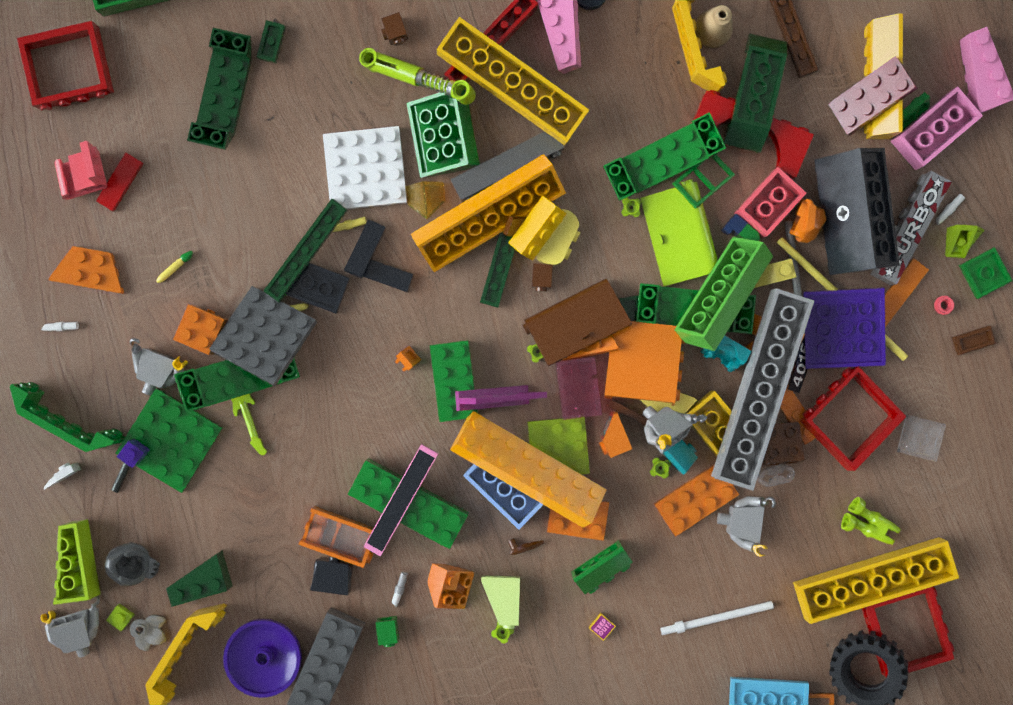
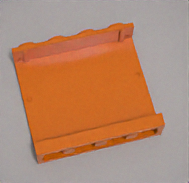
[605,321,685,406]

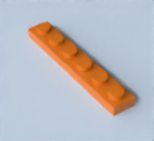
[744,340,815,445]

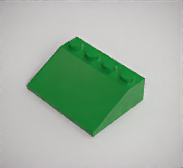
[407,90,480,178]

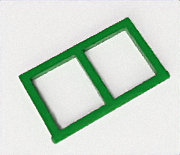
[672,155,735,209]

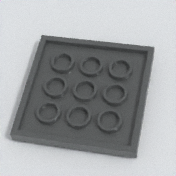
[209,286,317,387]

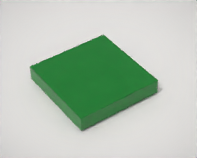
[958,247,1013,299]

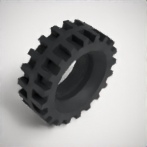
[829,630,909,705]

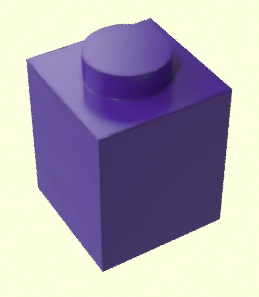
[116,438,150,468]

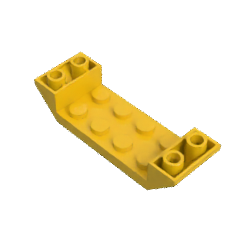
[672,0,727,93]
[145,603,227,705]

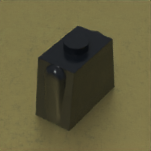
[310,556,353,596]

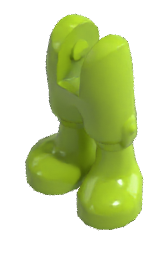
[841,497,901,545]

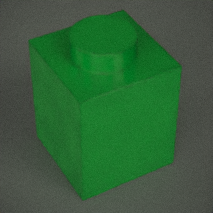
[375,616,399,647]

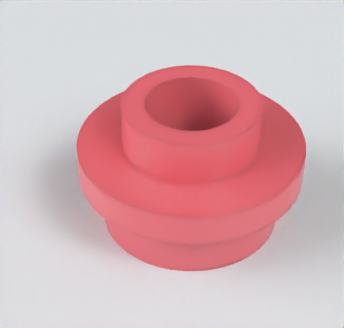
[934,296,954,315]

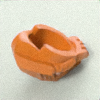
[789,198,826,243]

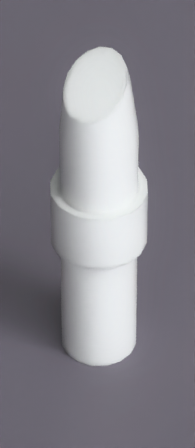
[936,194,965,225]
[41,322,79,332]

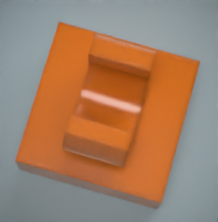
[395,346,422,371]

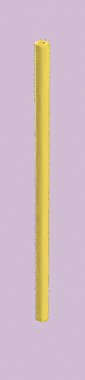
[777,237,908,361]

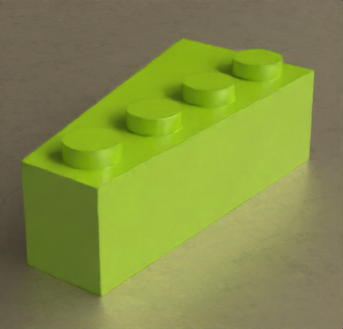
[53,519,100,605]

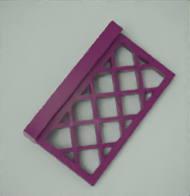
[455,385,547,411]

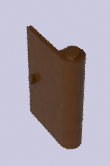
[522,278,632,367]

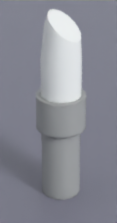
[392,571,408,607]

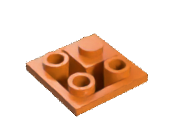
[427,563,475,609]

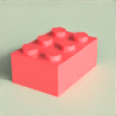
[734,167,806,239]

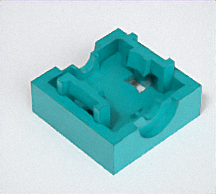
[700,336,752,372]

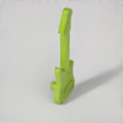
[231,394,267,455]

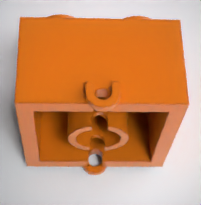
[173,304,228,355]

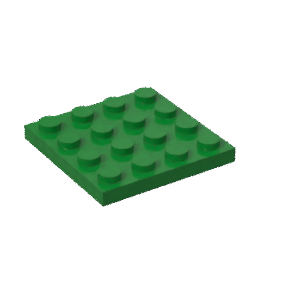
[115,388,223,493]

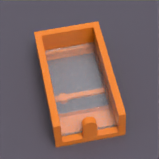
[298,506,374,568]

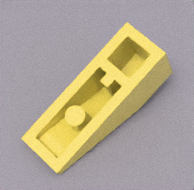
[754,258,796,288]

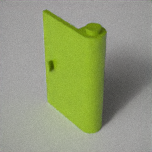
[640,179,718,286]

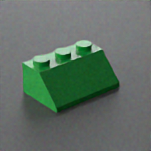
[571,540,633,594]

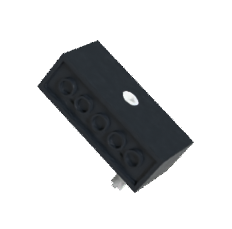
[815,148,900,275]

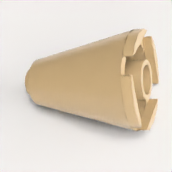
[695,5,733,48]

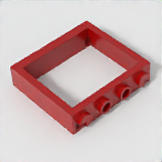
[17,21,114,111]
[800,366,907,471]
[862,586,955,677]

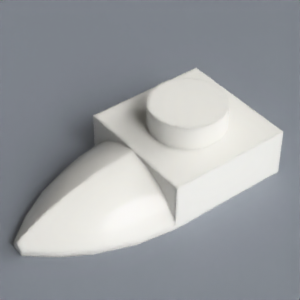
[44,462,81,490]

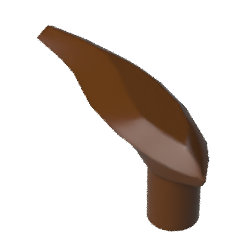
[508,538,545,555]

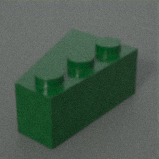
[166,550,233,607]

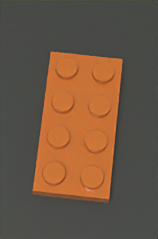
[654,464,739,537]

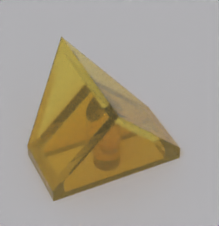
[406,181,446,220]

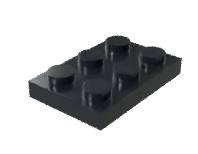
[286,263,350,314]

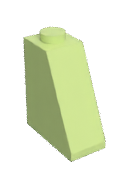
[481,575,520,629]

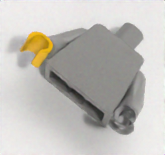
[130,338,188,396]
[643,406,707,453]
[717,496,776,557]
[40,596,100,658]

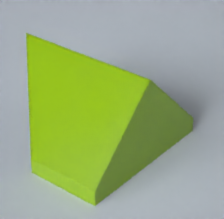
[945,224,985,258]

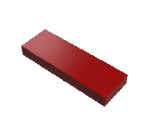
[96,152,144,212]

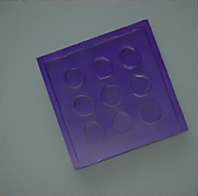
[803,288,886,369]

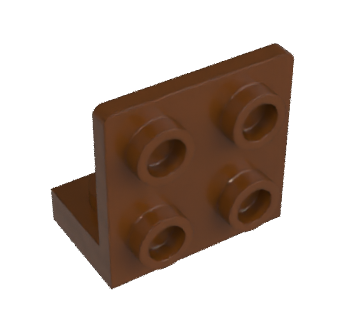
[761,422,805,466]

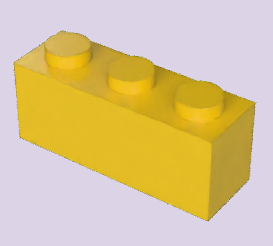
[508,196,567,261]

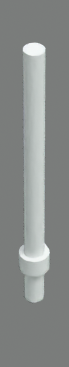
[660,601,774,635]

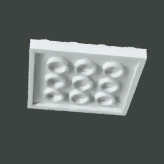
[323,126,407,209]

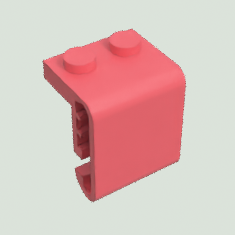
[54,141,107,200]

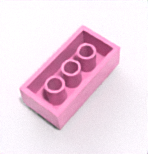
[891,86,983,170]

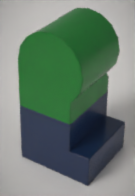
[721,214,760,241]

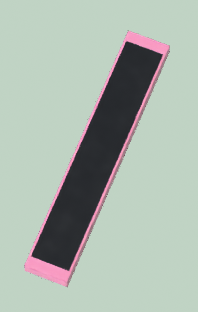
[364,444,439,556]

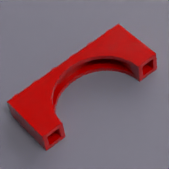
[693,90,814,180]

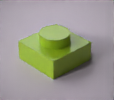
[106,604,135,632]

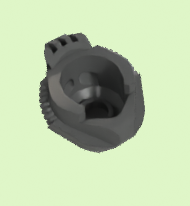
[105,542,160,586]

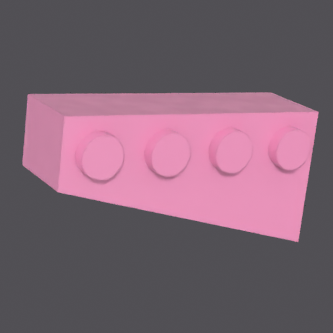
[537,0,581,74]
[960,27,1013,114]

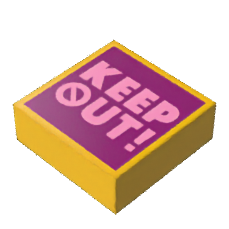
[589,613,616,641]

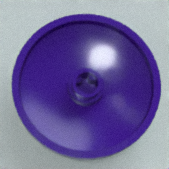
[223,619,302,698]

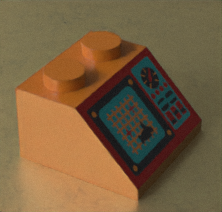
[599,411,632,458]

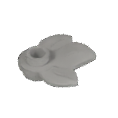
[130,615,166,651]

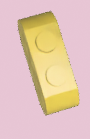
[536,209,580,266]

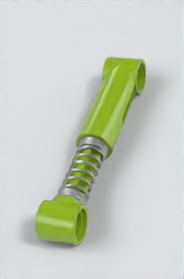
[359,48,476,105]

